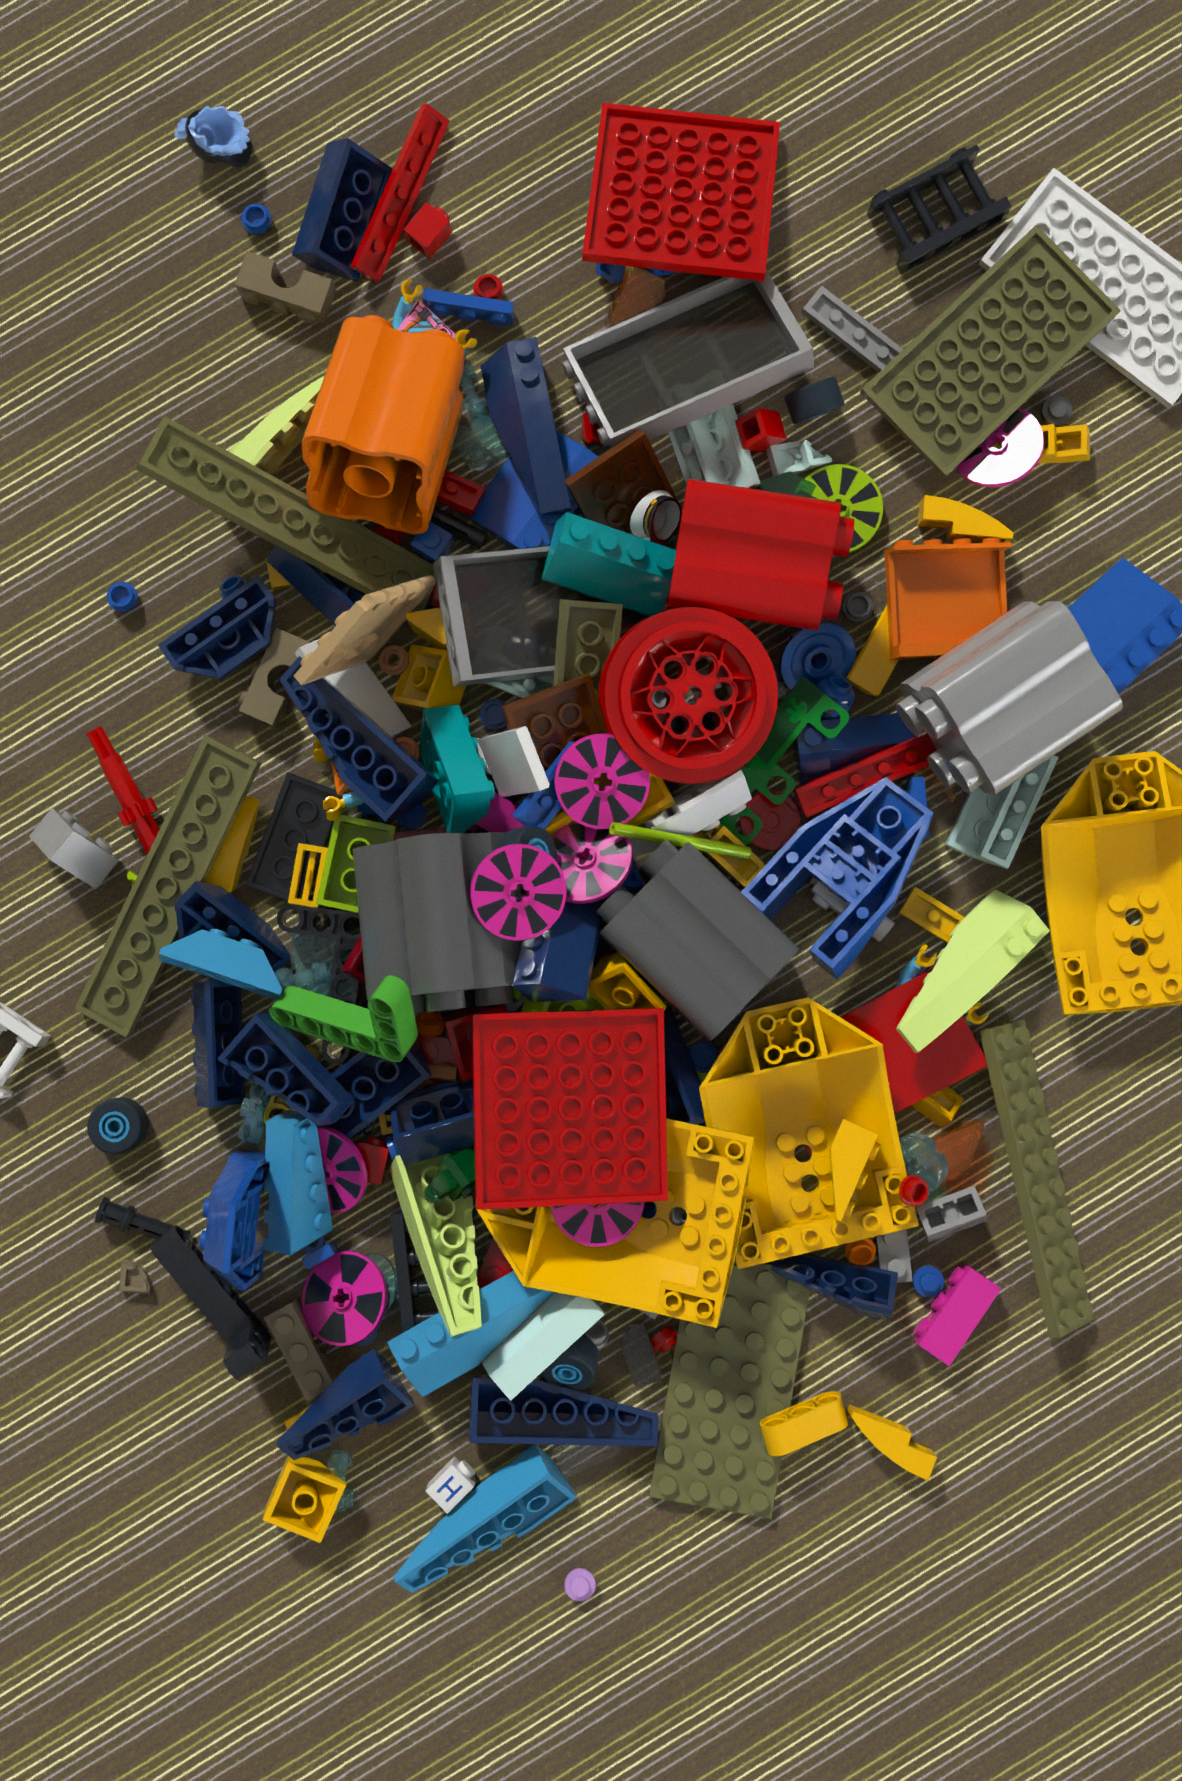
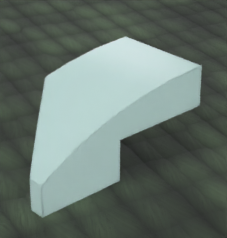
[766,439,832,478]

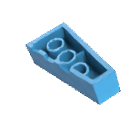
[263,1110,333,1255]

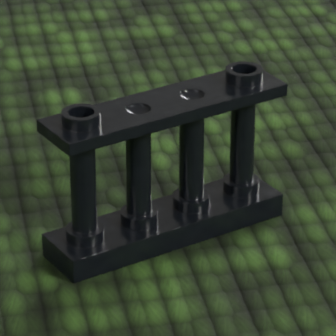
[867,145,1012,275]
[390,1210,474,1333]

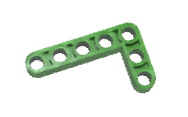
[269,975,418,1062]

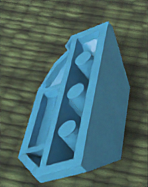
[159,929,282,1000]

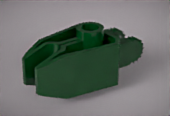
[423,1145,475,1204]

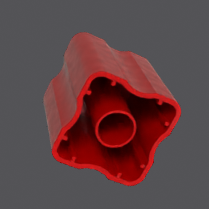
[667,479,855,631]

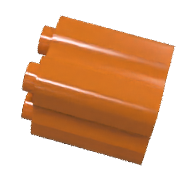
[302,315,464,534]

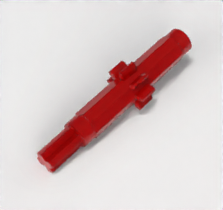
[86,726,160,855]

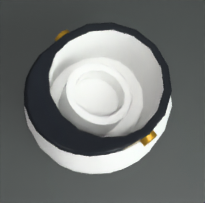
[630,490,682,546]

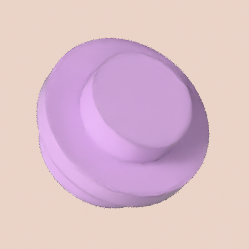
[565,1568,596,1601]

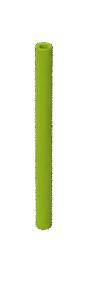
[609,822,751,859]

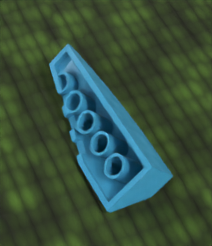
[387,1271,554,1397]
[393,1444,577,1593]

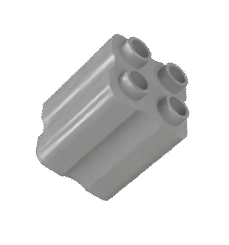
[896,601,1123,795]

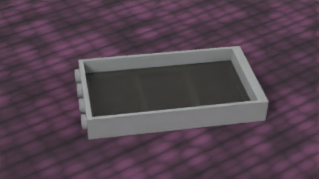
[562,270,814,449]
[433,537,667,687]

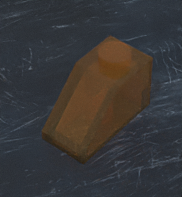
[605,266,666,326]
[920,1118,984,1181]

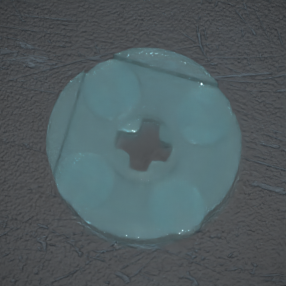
[238,1080,272,1144]
[899,1133,948,1195]

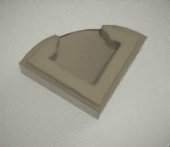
[119,1259,152,1294]

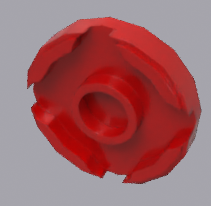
[740,790,800,851]

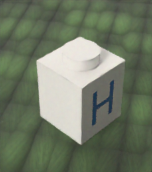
[426,1456,476,1514]

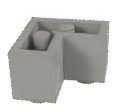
[29,808,119,889]

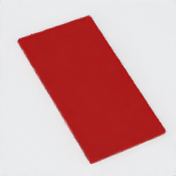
[803,968,987,1156]

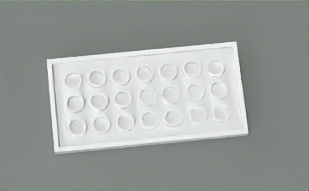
[979,168,1182,409]

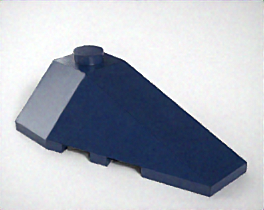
[793,713,915,786]
[771,1253,898,1321]
[276,1349,415,1460]

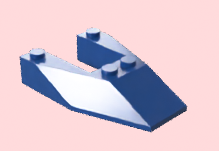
[741,777,934,980]
[199,1149,270,1291]

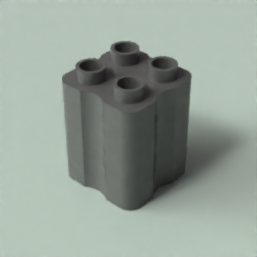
[353,832,522,1013]
[596,839,799,1041]

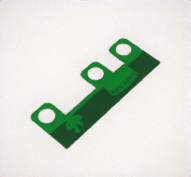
[719,676,849,844]

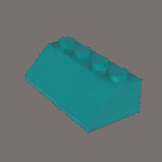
[541,512,676,617]
[419,705,495,833]

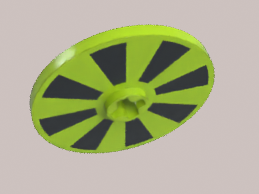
[795,464,883,553]

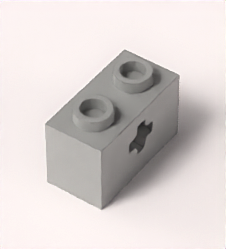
[916,1185,987,1243]

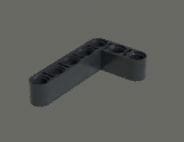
[277,905,362,1064]
[150,1225,271,1382]

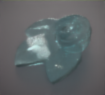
[453,415,508,470]

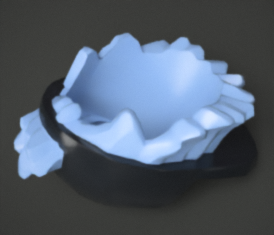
[174,106,252,167]

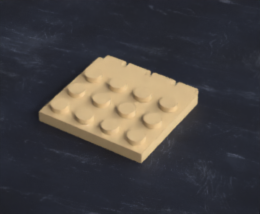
[294,575,435,686]

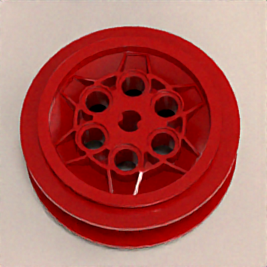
[598,607,778,784]

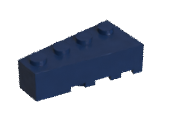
[217,1013,355,1126]

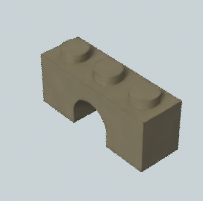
[235,251,336,324]
[238,628,310,730]
[264,1297,339,1401]

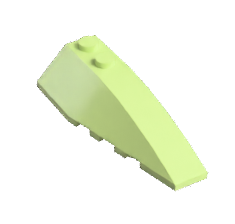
[229,376,324,476]
[896,889,1050,1053]
[389,1151,482,1337]

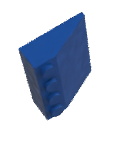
[465,431,598,569]
[1068,558,1182,694]

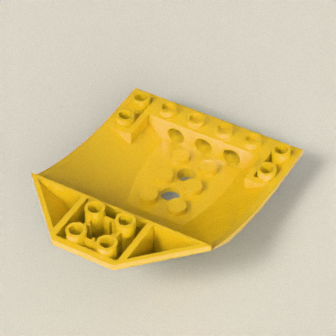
[1041,751,1182,1015]
[699,997,919,1269]
[477,1118,755,1328]

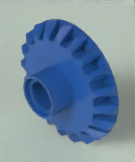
[779,621,856,690]

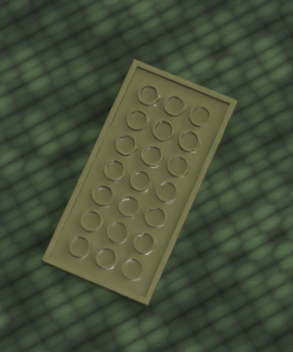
[860,225,1121,479]
[649,1261,810,1519]

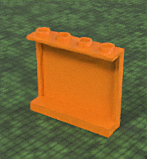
[884,538,1012,660]

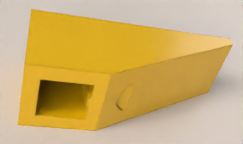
[830,1119,881,1223]

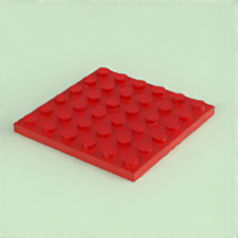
[582,102,780,281]
[471,1008,668,1210]

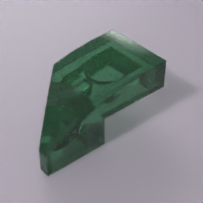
[753,471,817,498]

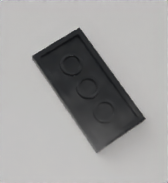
[245,772,343,906]

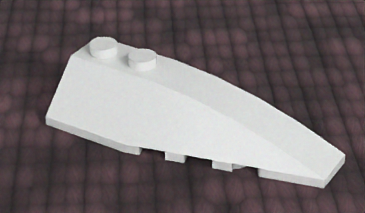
[581,769,752,865]

